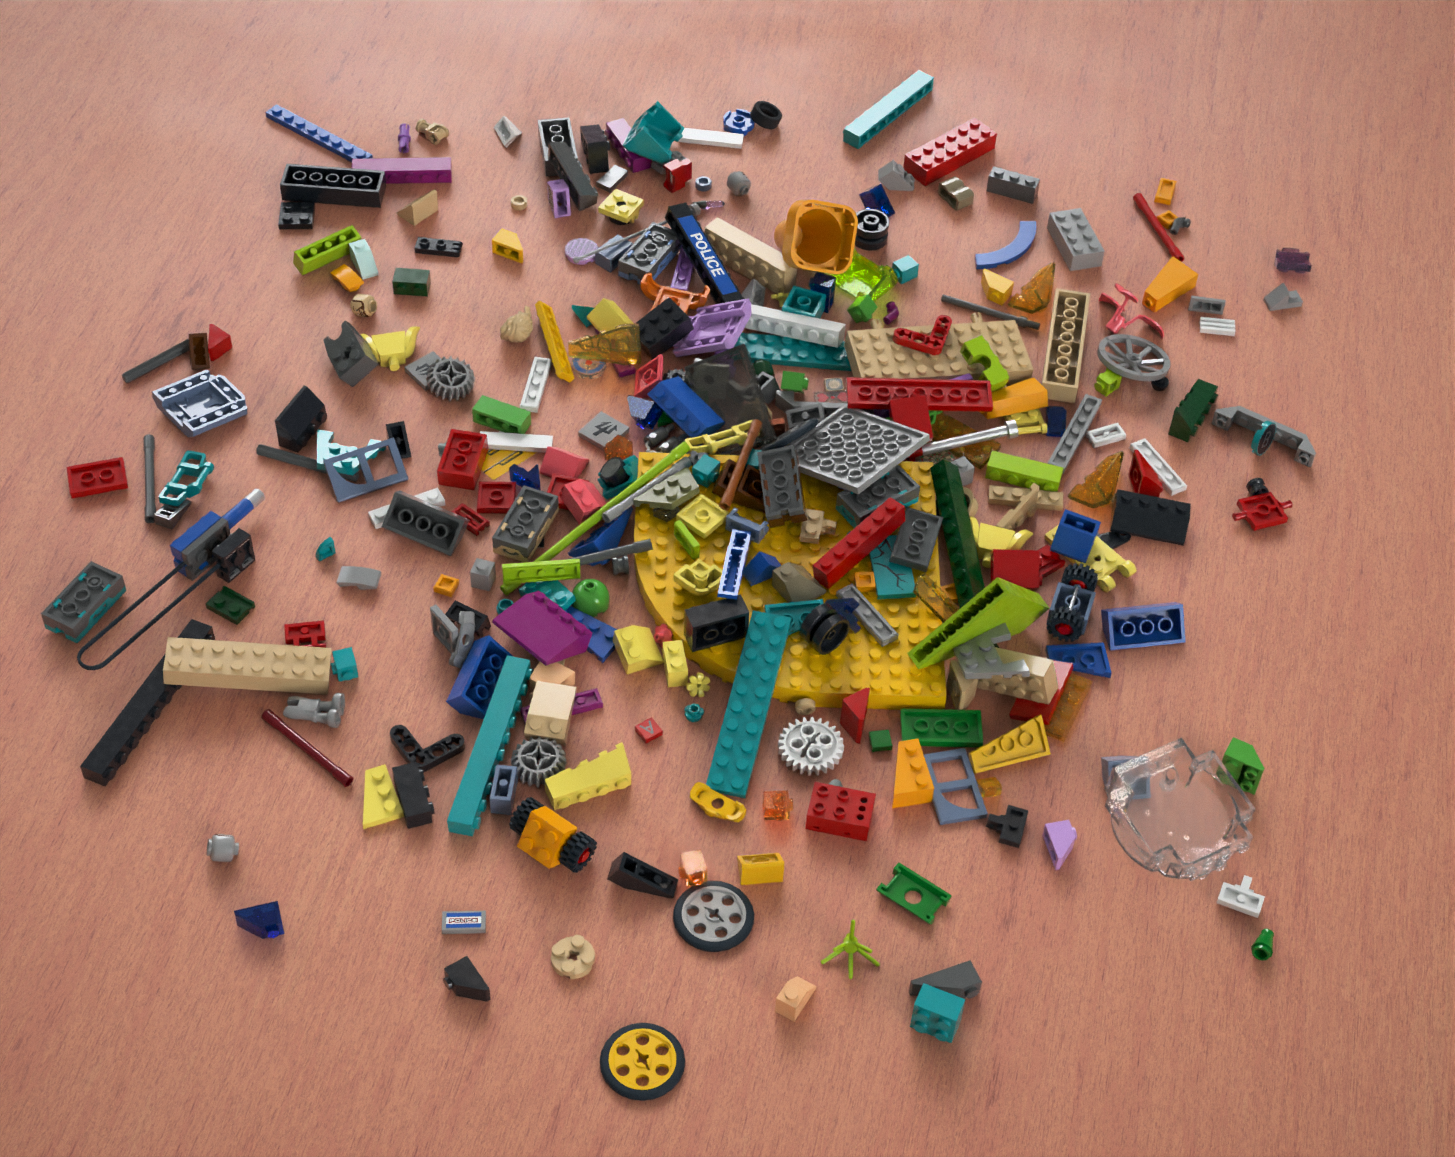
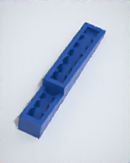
[717,529,751,600]

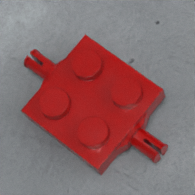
[1232,492,1293,531]

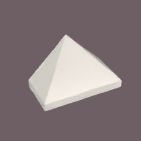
[494,116,522,147]

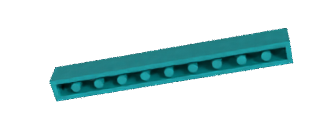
[447,655,533,837]

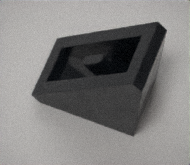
[385,421,412,459]

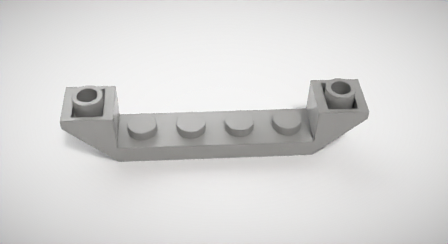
[775,390,874,417]
[1212,406,1316,468]

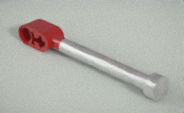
[903,419,1018,462]

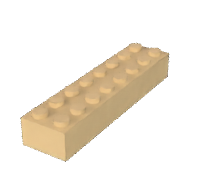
[1041,288,1090,403]
[163,637,332,695]

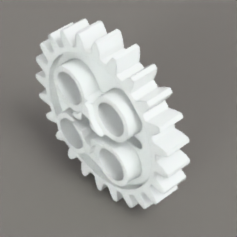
[778,717,844,776]

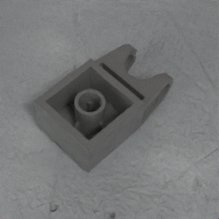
[324,321,379,387]

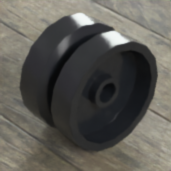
[855,209,890,251]
[799,603,850,655]

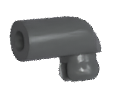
[1170,217,1191,235]

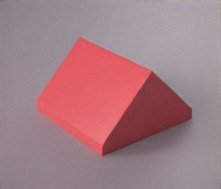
[634,354,663,398]
[539,446,589,478]

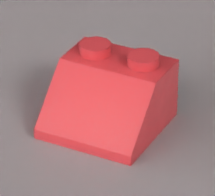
[561,479,606,525]

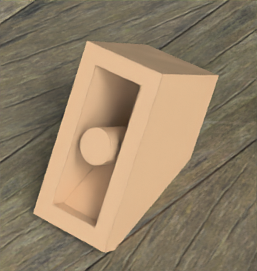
[775,976,816,1022]

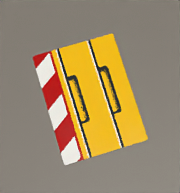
[481,431,538,480]

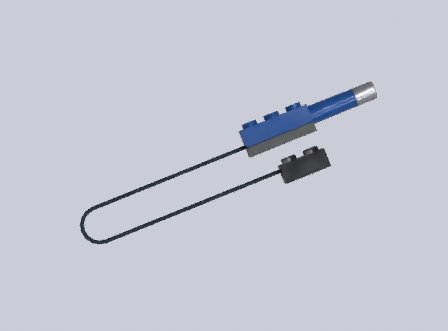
[77,489,265,670]

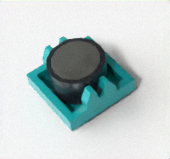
[597,455,638,500]

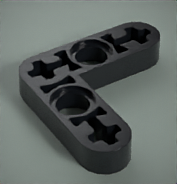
[390,725,465,772]

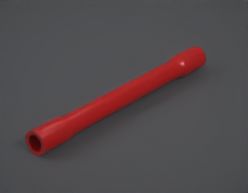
[1133,193,1184,262]

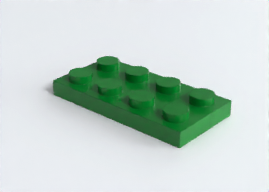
[900,708,983,747]

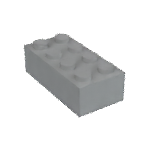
[1047,208,1105,271]

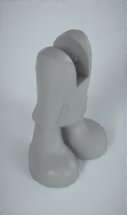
[283,693,345,728]

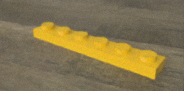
[535,300,575,383]

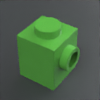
[847,294,878,323]

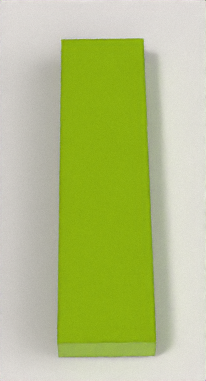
[502,559,581,584]

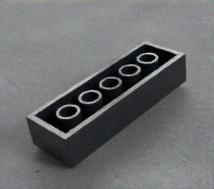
[280,164,386,208]

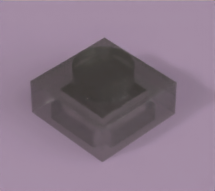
[653,507,680,522]

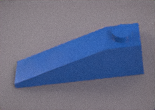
[568,506,633,566]

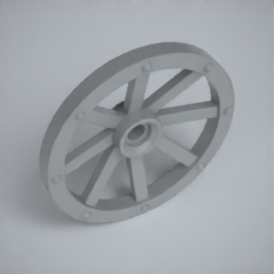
[1097,334,1170,381]

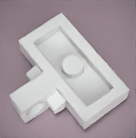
[1217,875,1265,918]

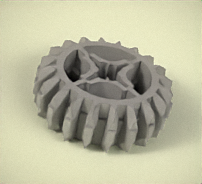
[426,356,475,401]
[511,737,567,788]

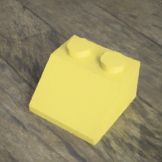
[613,625,664,675]

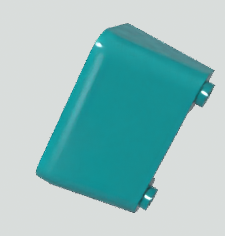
[622,101,684,164]

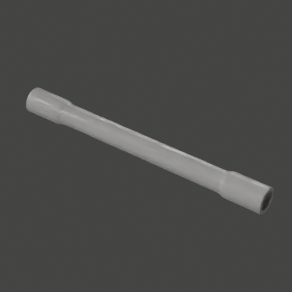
[602,456,692,523]

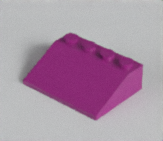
[492,591,592,666]

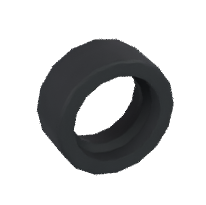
[750,101,782,129]

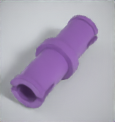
[398,123,411,153]

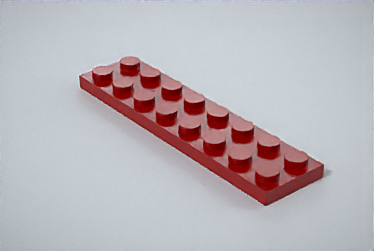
[846,377,993,412]

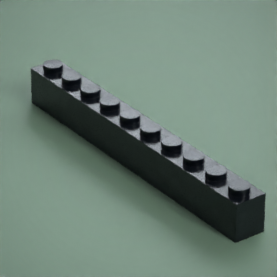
[80,619,215,786]

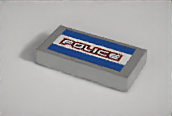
[442,911,486,934]

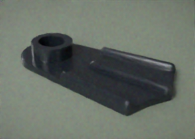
[1097,531,1131,549]

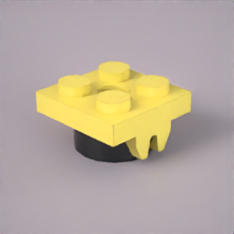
[598,189,644,225]

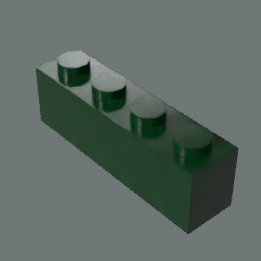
[1168,379,1219,442]

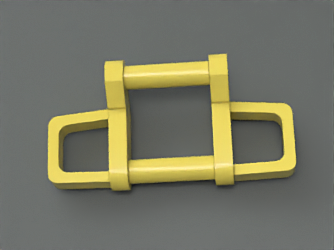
[685,420,760,454]

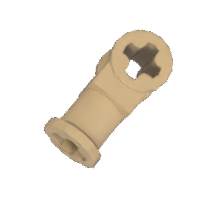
[415,119,449,145]

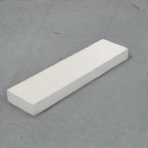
[678,128,744,149]
[520,357,552,413]
[480,431,553,453]
[1129,438,1187,496]

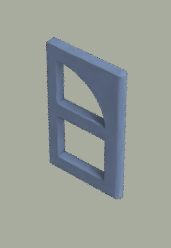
[323,437,408,503]
[923,748,988,825]

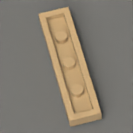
[988,485,1063,511]

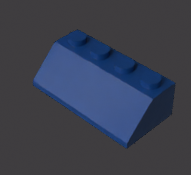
[648,376,725,446]
[1101,602,1186,650]
[446,635,514,720]

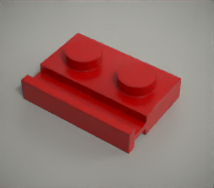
[1038,544,1066,579]

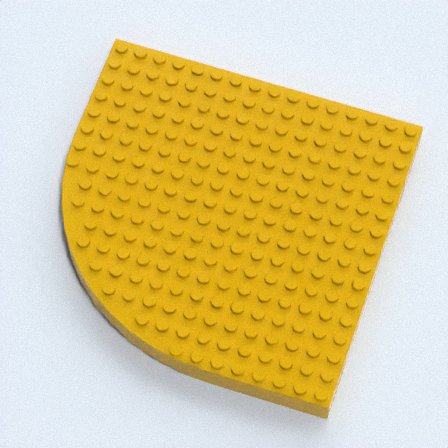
[634,452,946,710]

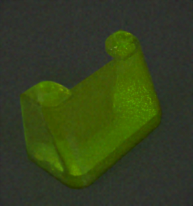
[818,248,898,302]

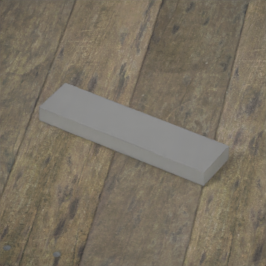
[836,584,899,647]

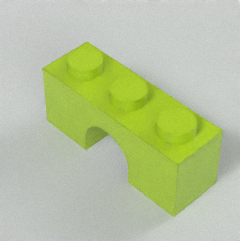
[960,335,1009,392]

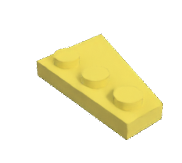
[363,764,404,829]

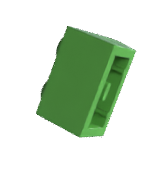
[1216,737,1265,795]

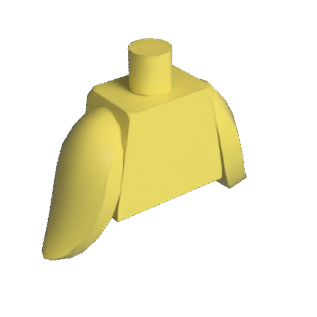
[360,326,420,371]
[969,516,1033,568]

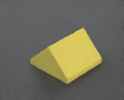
[587,298,634,342]

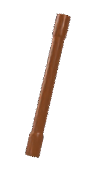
[719,419,763,510]

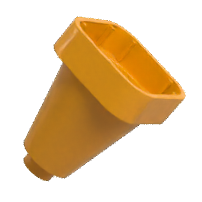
[774,199,858,274]

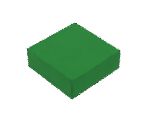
[868,730,893,752]

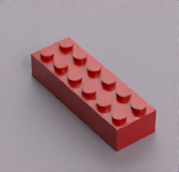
[903,118,997,186]

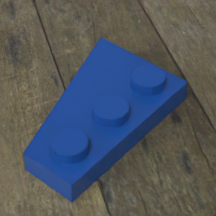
[1045,643,1112,678]

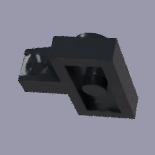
[986,805,1028,848]

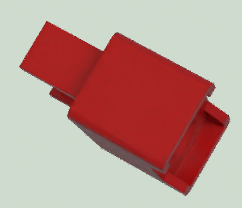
[663,158,692,193]

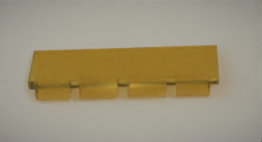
[913,573,959,623]

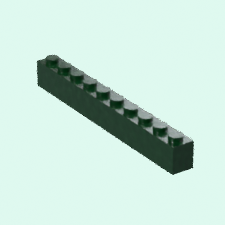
[930,459,985,608]

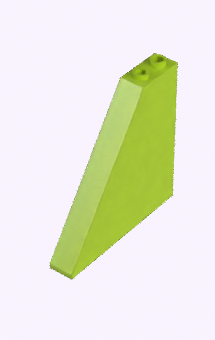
[907,577,1050,669]

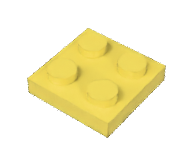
[676,494,729,539]

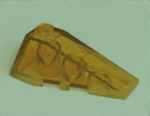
[1008,262,1056,314]
[568,323,641,365]
[1067,451,1124,508]

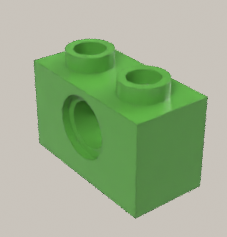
[781,371,809,394]

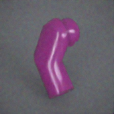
[883,301,899,325]

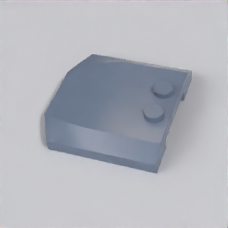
[152,370,247,437]

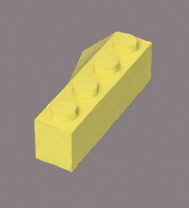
[545,742,631,810]

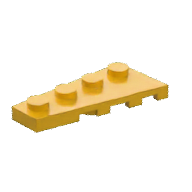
[968,715,1051,773]

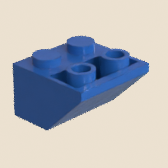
[1050,509,1101,563]

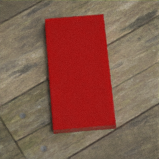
[1009,660,1073,725]

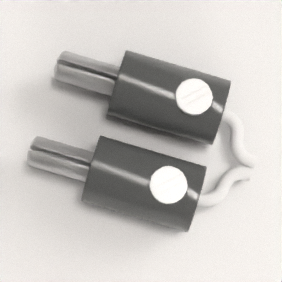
[643,424,687,453]

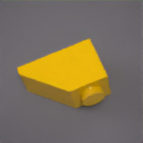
[492,228,523,263]
[981,268,1014,306]

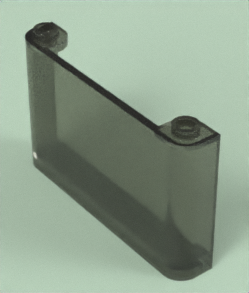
[684,344,777,455]

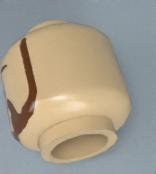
[350,294,377,317]

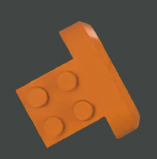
[640,273,710,314]

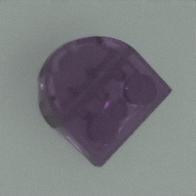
[1274,248,1312,273]

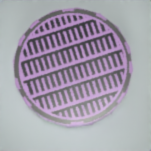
[565,238,598,265]

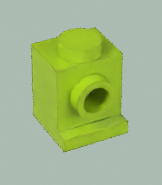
[1094,368,1122,397]

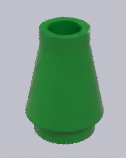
[1251,929,1274,961]

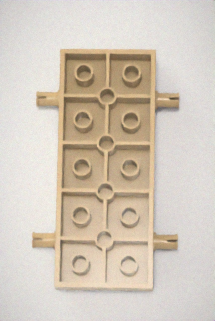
[844,312,1034,390]

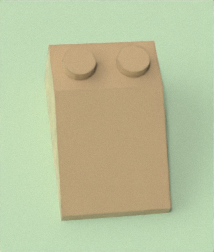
[524,681,577,746]

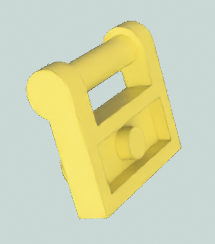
[1004,409,1047,435]

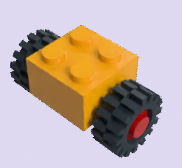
[509,797,597,873]

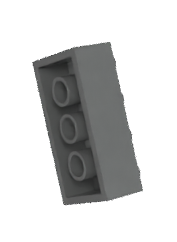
[538,117,578,176]

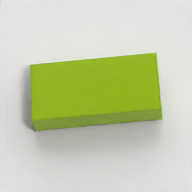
[674,520,700,560]

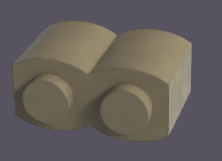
[938,176,974,211]

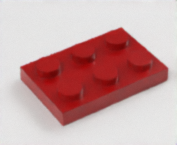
[66,457,128,499]

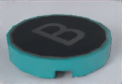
[1251,420,1276,456]

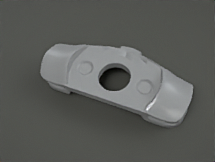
[449,611,475,669]

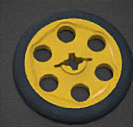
[599,1023,685,1101]

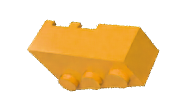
[892,739,934,808]

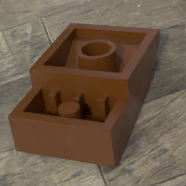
[712,459,765,511]

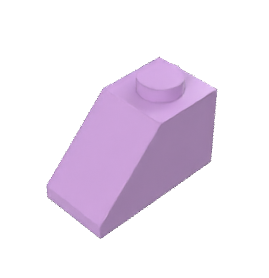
[1042,820,1077,870]

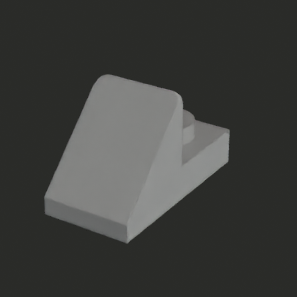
[1264,283,1303,311]

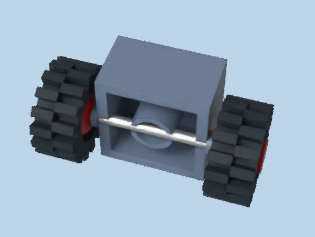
[1046,563,1098,642]

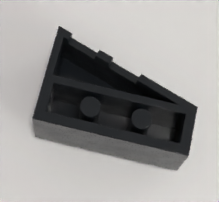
[580,124,610,174]

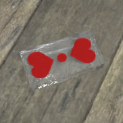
[814,390,847,403]

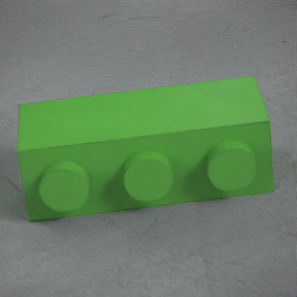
[472,395,531,434]

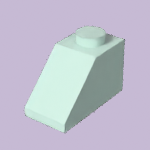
[349,239,379,280]

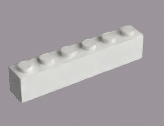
[744,304,846,348]

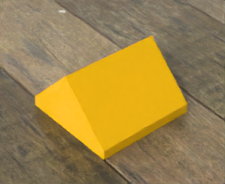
[737,853,784,885]

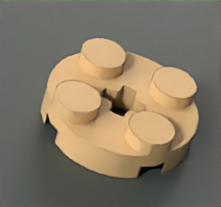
[551,935,595,979]

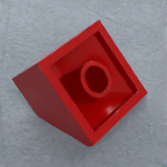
[1128,450,1163,497]

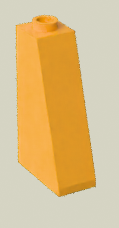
[1142,256,1198,313]
[980,377,1048,419]

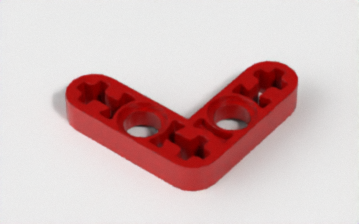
[892,315,952,355]

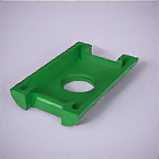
[876,862,952,925]

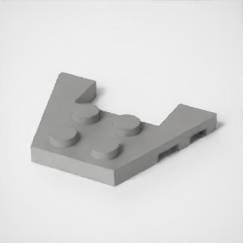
[954,623,1030,679]

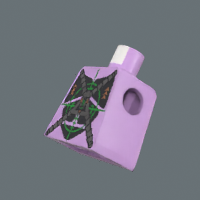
[547,179,571,218]

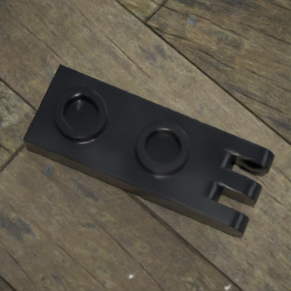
[415,237,463,257]

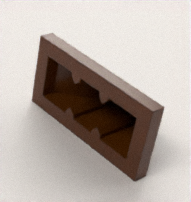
[188,333,210,370]

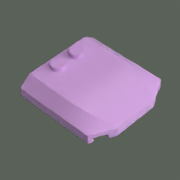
[673,298,751,357]

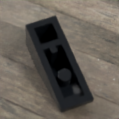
[607,852,678,899]

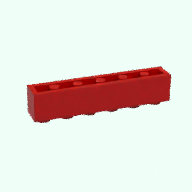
[813,497,905,589]

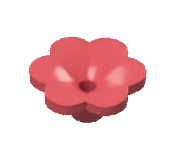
[654,624,673,648]

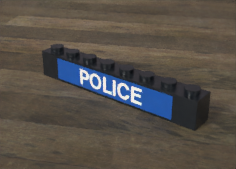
[665,203,745,304]

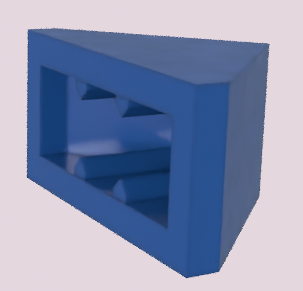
[743,551,782,586]

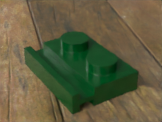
[206,586,255,625]

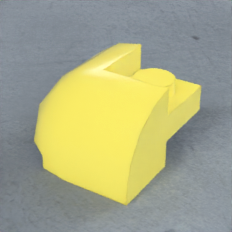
[673,559,722,596]

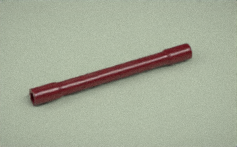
[261,709,353,787]

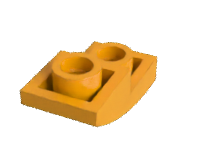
[330,264,364,292]

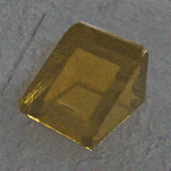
[976,777,1002,798]

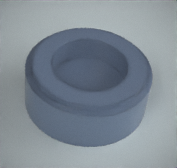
[695,176,712,191]

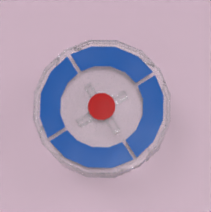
[571,350,606,379]

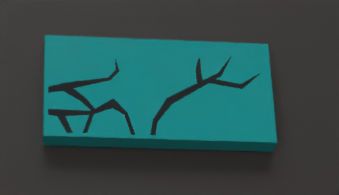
[869,535,917,599]

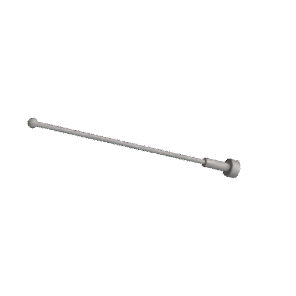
[573,203,701,263]

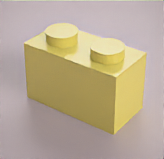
[662,640,688,688]

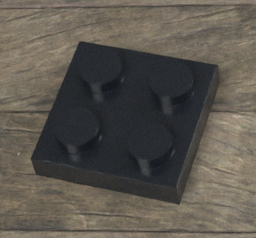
[278,202,315,229]

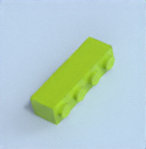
[293,225,362,276]
[985,450,1064,492]

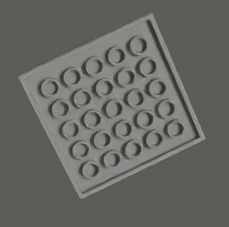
[786,405,930,494]

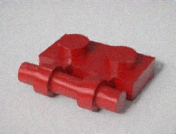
[284,620,326,648]

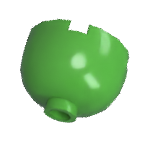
[572,579,610,617]

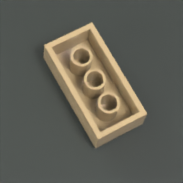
[977,647,1058,704]

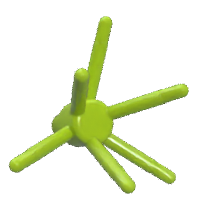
[821,920,880,979]

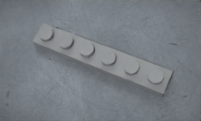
[1048,394,1102,474]

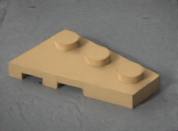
[996,483,1040,531]

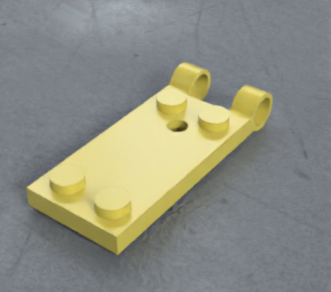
[1044,525,1137,593]

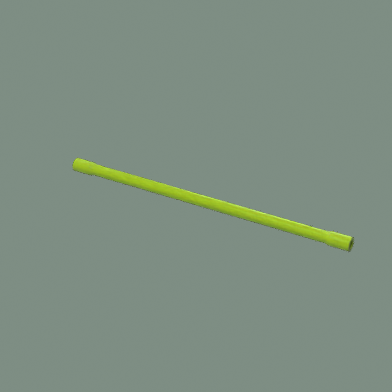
[500,441,690,596]

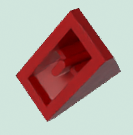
[208,324,233,361]

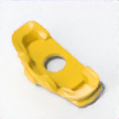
[689,782,746,823]

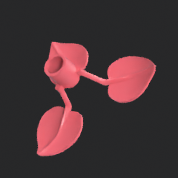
[1099,283,1164,338]

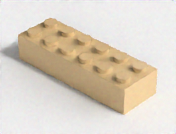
[705,217,797,294]

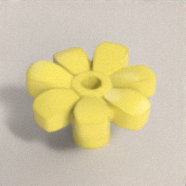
[771,292,789,307]
[686,672,710,698]

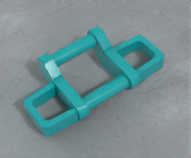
[159,450,215,506]

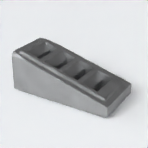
[154,496,191,529]

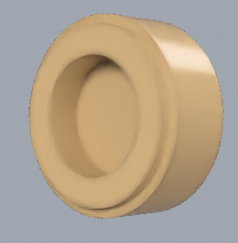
[511,195,527,210]
[795,698,816,715]

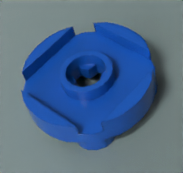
[723,109,755,136]

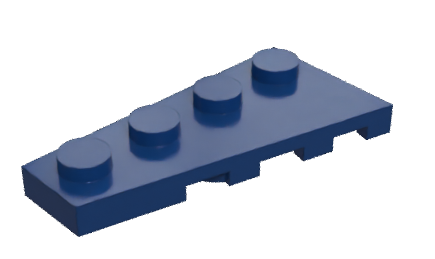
[566,606,617,663]

